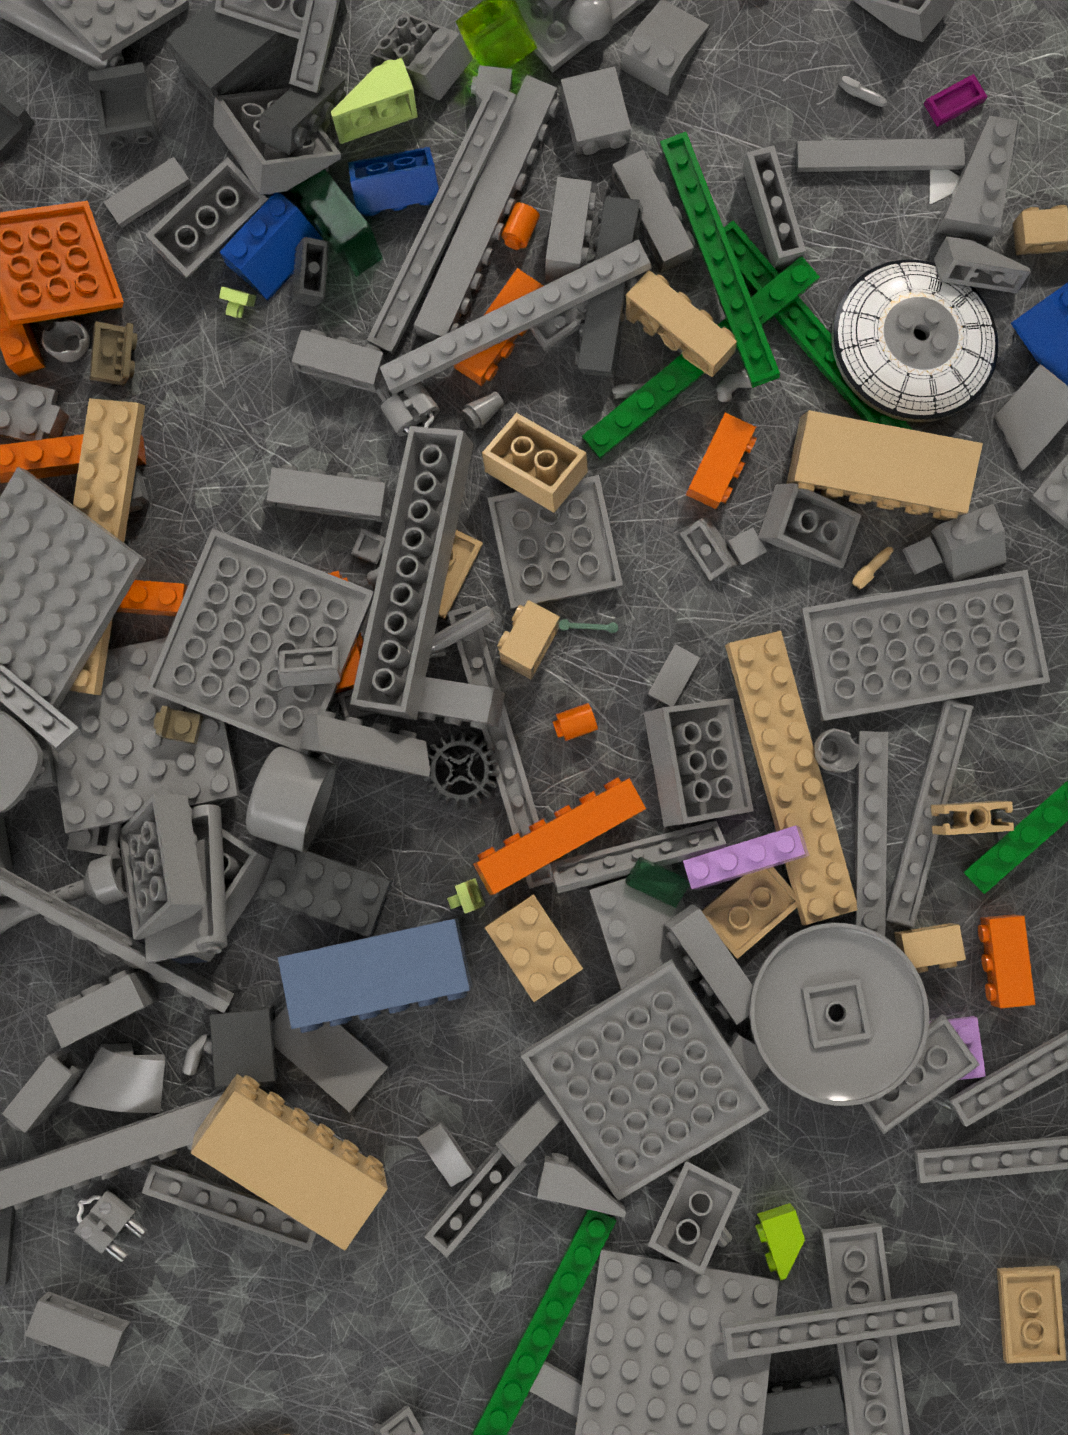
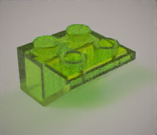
[455,0,537,69]

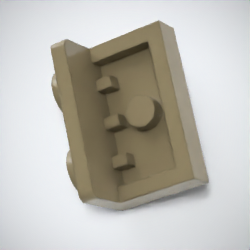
[89,321,137,386]

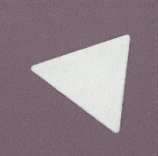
[929,170,960,204]

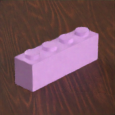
[683,825,810,890]

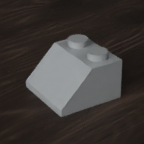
[931,504,1006,582]

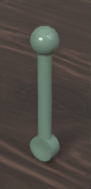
[559,619,618,634]

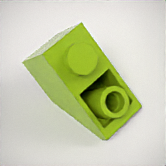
[755,1203,805,1280]

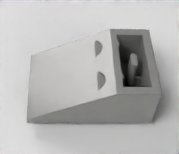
[371,12,473,101]

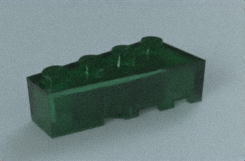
[288,169,383,277]

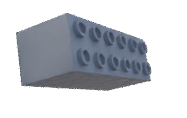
[278,918,473,1033]

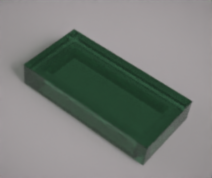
[625,857,690,908]

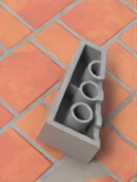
[935,116,1018,242]

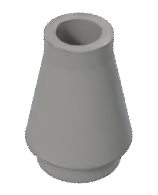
[461,391,504,430]

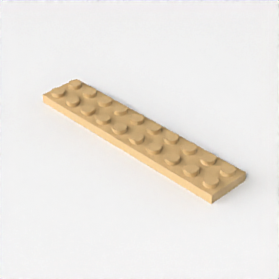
[70,398,145,695]
[725,631,858,925]

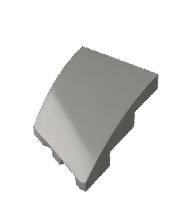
[994,364,1068,472]
[69,1043,165,1113]

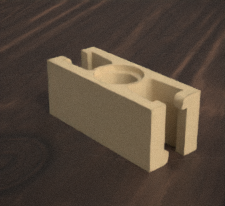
[931,801,1014,835]

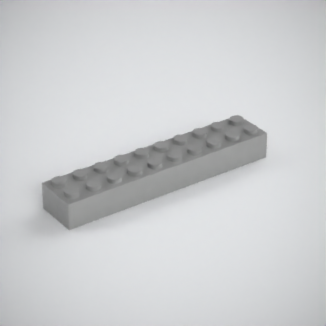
[350,426,474,720]

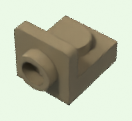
[154,705,203,745]

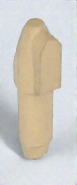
[852,547,893,590]

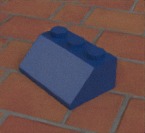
[348,147,439,216]
[220,192,324,301]
[1011,283,1068,386]

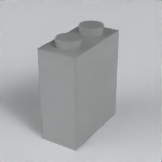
[560,66,631,155]
[2,1047,89,1133]

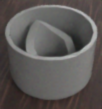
[246,747,336,853]

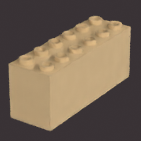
[786,410,983,521]
[191,1074,388,1251]

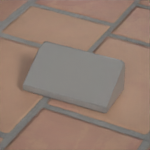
[680,517,738,581]
[278,646,341,687]
[417,1120,475,1187]

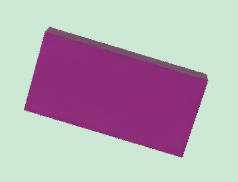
[924,74,987,127]

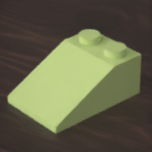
[331,58,418,144]

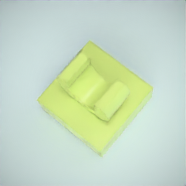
[219,287,256,318]
[447,878,485,914]

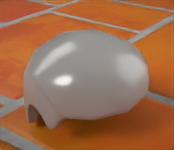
[569,0,613,41]
[41,320,90,362]
[814,728,862,773]

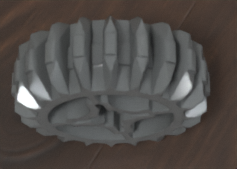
[422,732,500,810]

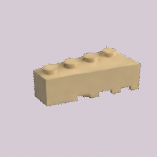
[626,270,737,377]

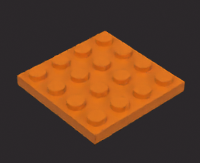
[0,201,124,326]

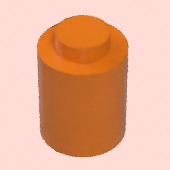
[501,202,540,250]
[552,703,598,741]

